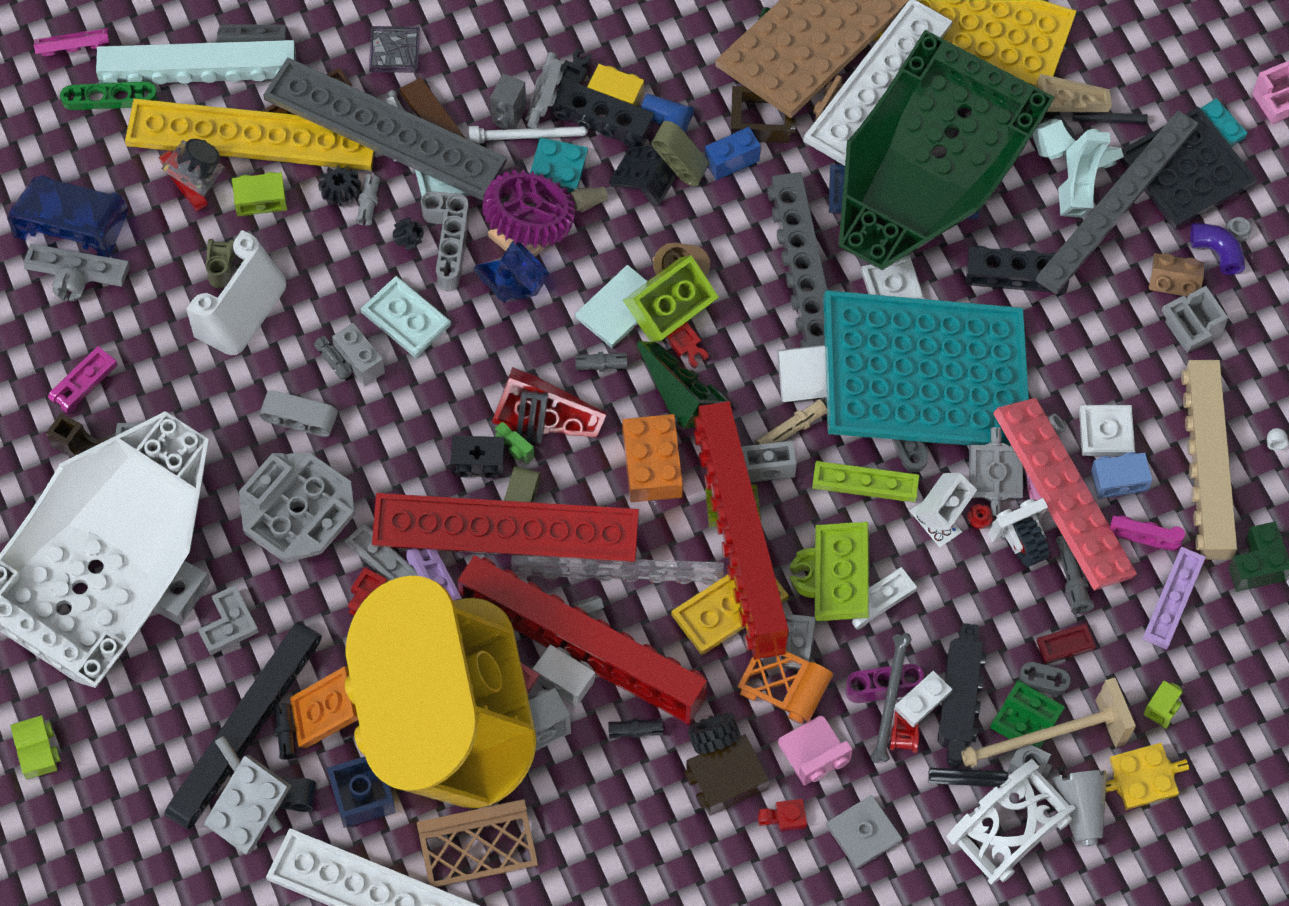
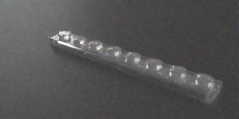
[511,555,724,585]

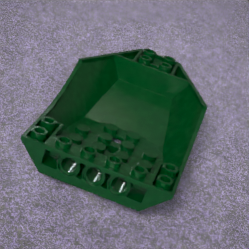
[839,30,1055,271]

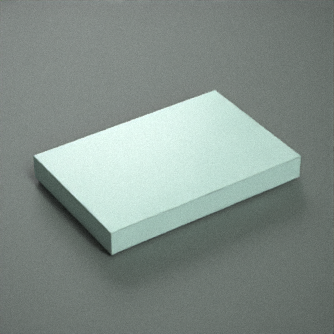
[575,265,648,348]
[361,276,451,358]

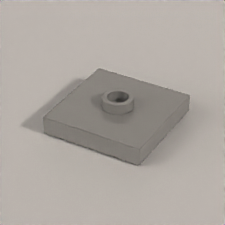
[826,795,902,870]

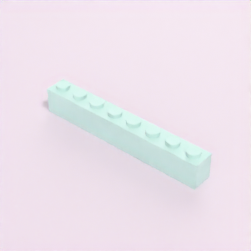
[96,40,296,84]

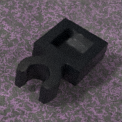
[558,48,591,86]

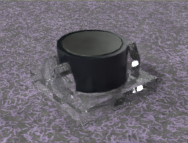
[161,139,225,196]

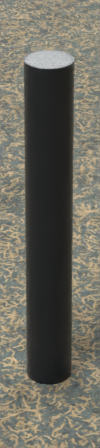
[1072,112,1148,124]

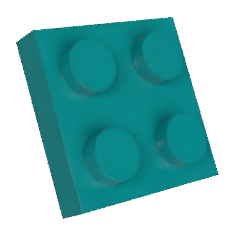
[530,138,588,193]

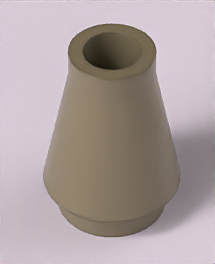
[569,186,608,213]

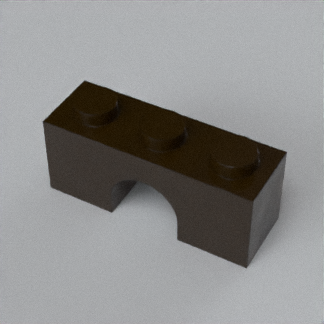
[46,413,109,457]

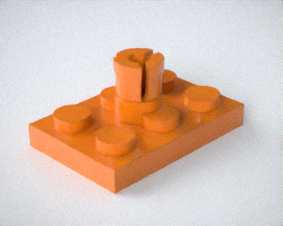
[290,666,358,748]

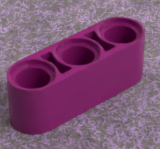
[845,664,924,703]

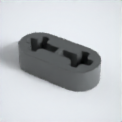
[1019,662,1070,696]

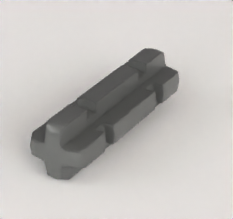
[314,336,352,380]

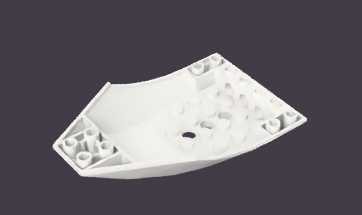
[0,411,209,688]

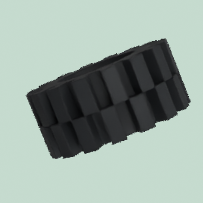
[687,712,741,754]

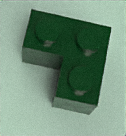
[1228,521,1289,592]

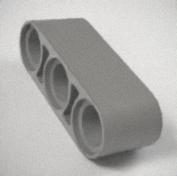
[259,390,338,437]

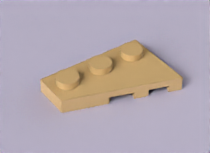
[1037,74,1112,112]

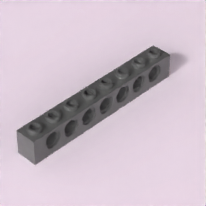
[767,172,827,347]

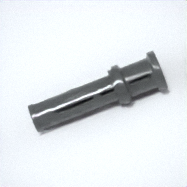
[1056,535,1095,614]

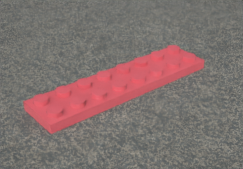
[993,398,1137,591]

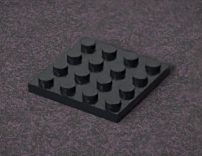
[1119,106,1257,230]

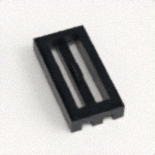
[517,389,549,444]

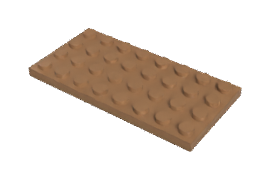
[716,0,909,118]

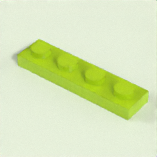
[812,461,919,503]

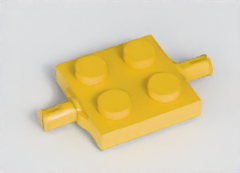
[1106,742,1189,810]

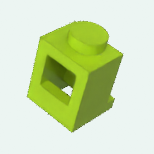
[1143,681,1183,729]

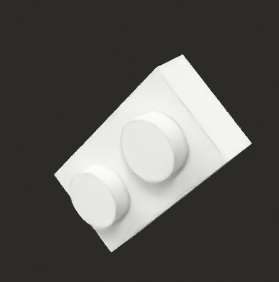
[894,671,952,727]

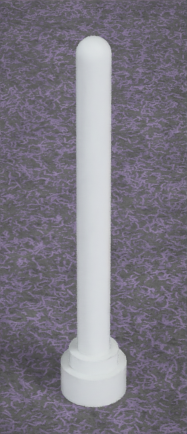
[469,126,588,145]

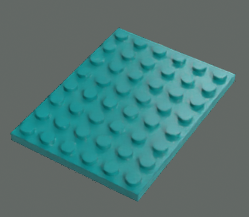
[823,290,1029,446]

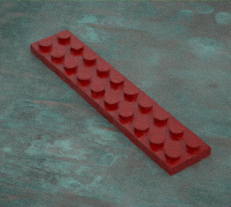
[372,493,639,563]

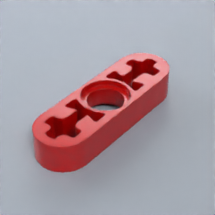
[158,151,208,212]

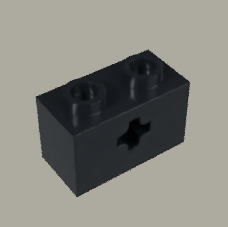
[450,435,505,478]

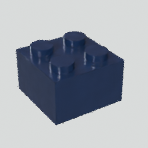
[327,757,396,828]

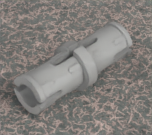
[356,174,380,226]

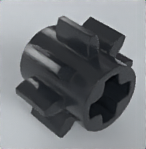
[393,217,424,250]

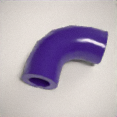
[1190,223,1245,275]

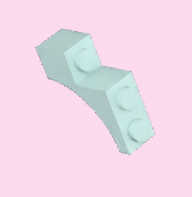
[1033,119,1124,168]
[1058,129,1111,218]

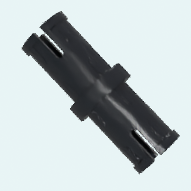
[274,703,297,760]
[608,718,663,739]

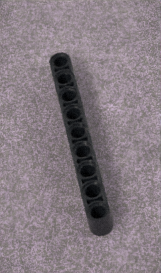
[164,621,322,830]

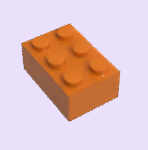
[622,414,683,503]

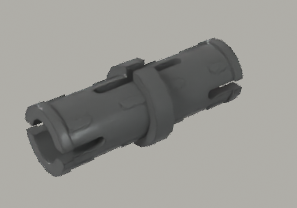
[575,352,627,372]

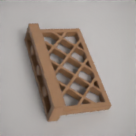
[417,799,538,888]

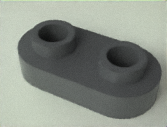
[892,439,928,472]

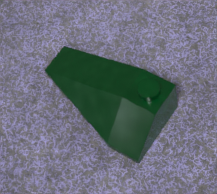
[637,341,733,429]

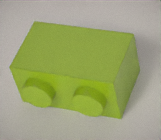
[232,172,287,217]

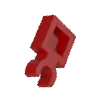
[665,322,708,369]

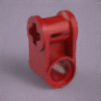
[890,710,919,753]

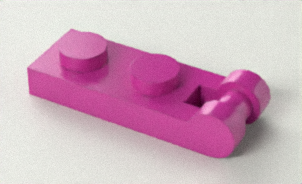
[48,346,118,414]
[1109,516,1185,551]

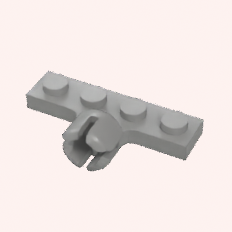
[23,244,129,302]

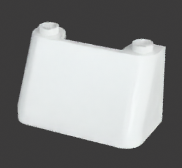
[186,230,286,355]

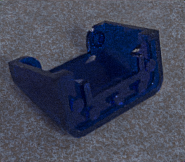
[7,175,129,258]

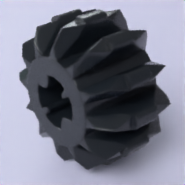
[318,164,361,208]

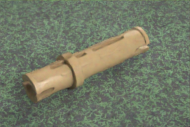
[755,399,827,445]

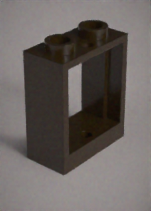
[731,86,796,143]

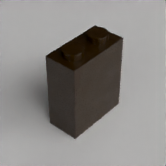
[684,734,769,816]

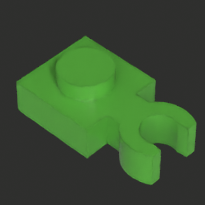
[495,422,534,465]

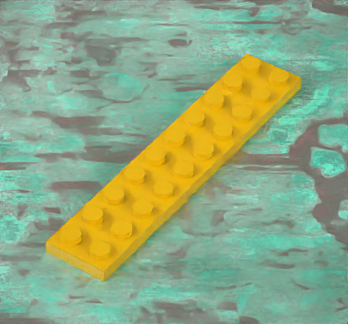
[125,99,375,171]

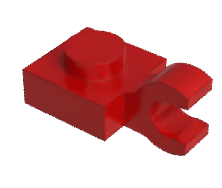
[348,567,387,616]
[757,799,807,831]

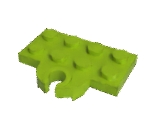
[789,522,869,621]

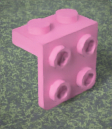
[778,716,852,786]

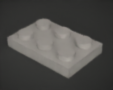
[204,755,291,855]

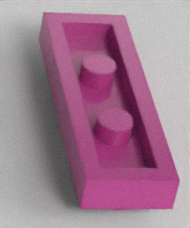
[34,28,109,56]

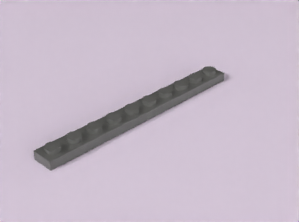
[1036,110,1198,295]

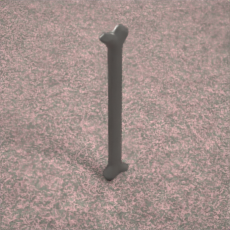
[870,633,912,763]

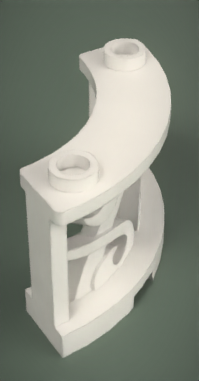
[946,759,1076,885]

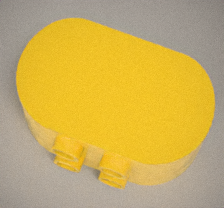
[345,576,536,808]

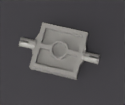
[525,52,563,129]
[969,427,1023,517]

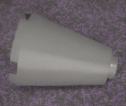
[1052,770,1107,847]

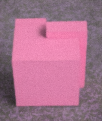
[1252,61,1289,124]

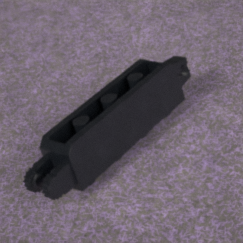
[937,623,986,768]

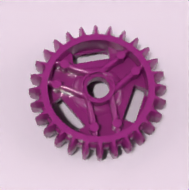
[482,169,576,249]

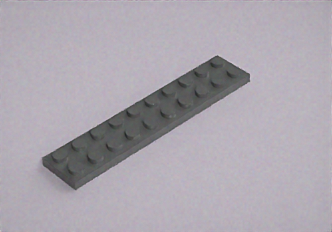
[263,57,507,200]

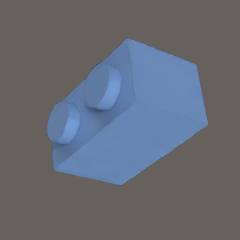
[1091,452,1152,499]

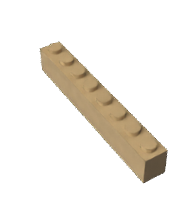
[1181,360,1237,560]

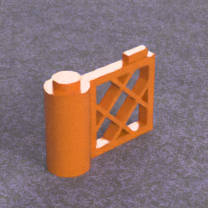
[737,651,833,724]

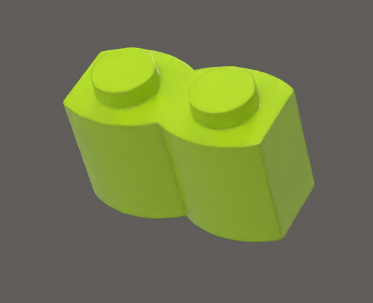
[10,715,61,780]

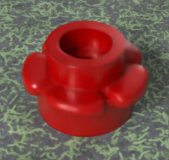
[967,504,993,529]

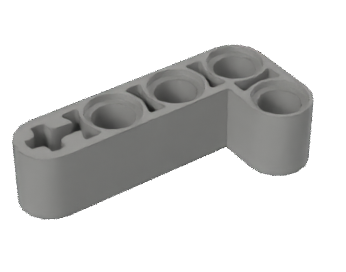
[421,191,469,292]

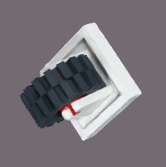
[988,498,1050,567]

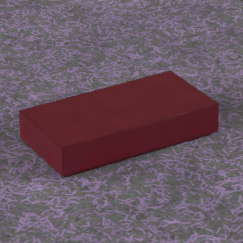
[1036,623,1096,665]

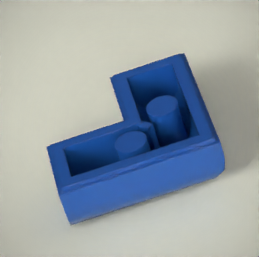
[641,93,694,134]

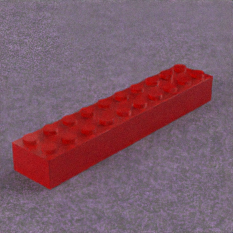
[693,401,789,660]
[457,555,707,725]

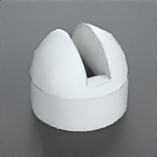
[1267,428,1289,450]

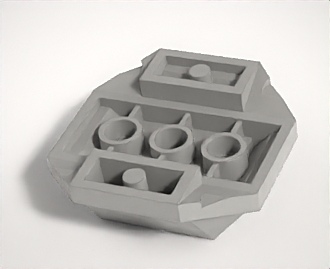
[239,453,355,563]

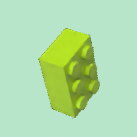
[623,255,719,342]

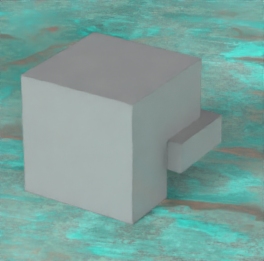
[1161,286,1228,354]

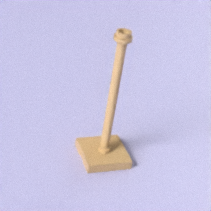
[961,678,1136,767]

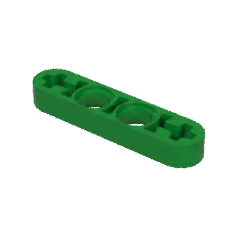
[60,82,158,110]

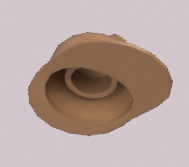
[652,243,710,276]

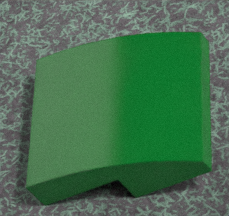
[990,680,1065,749]

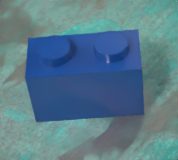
[705,127,761,180]

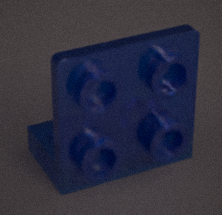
[473,241,550,303]

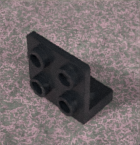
[609,146,677,206]

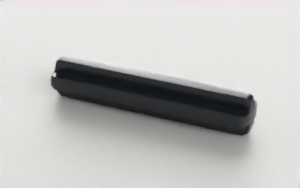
[928,767,1009,787]

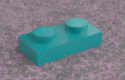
[1200,98,1247,147]

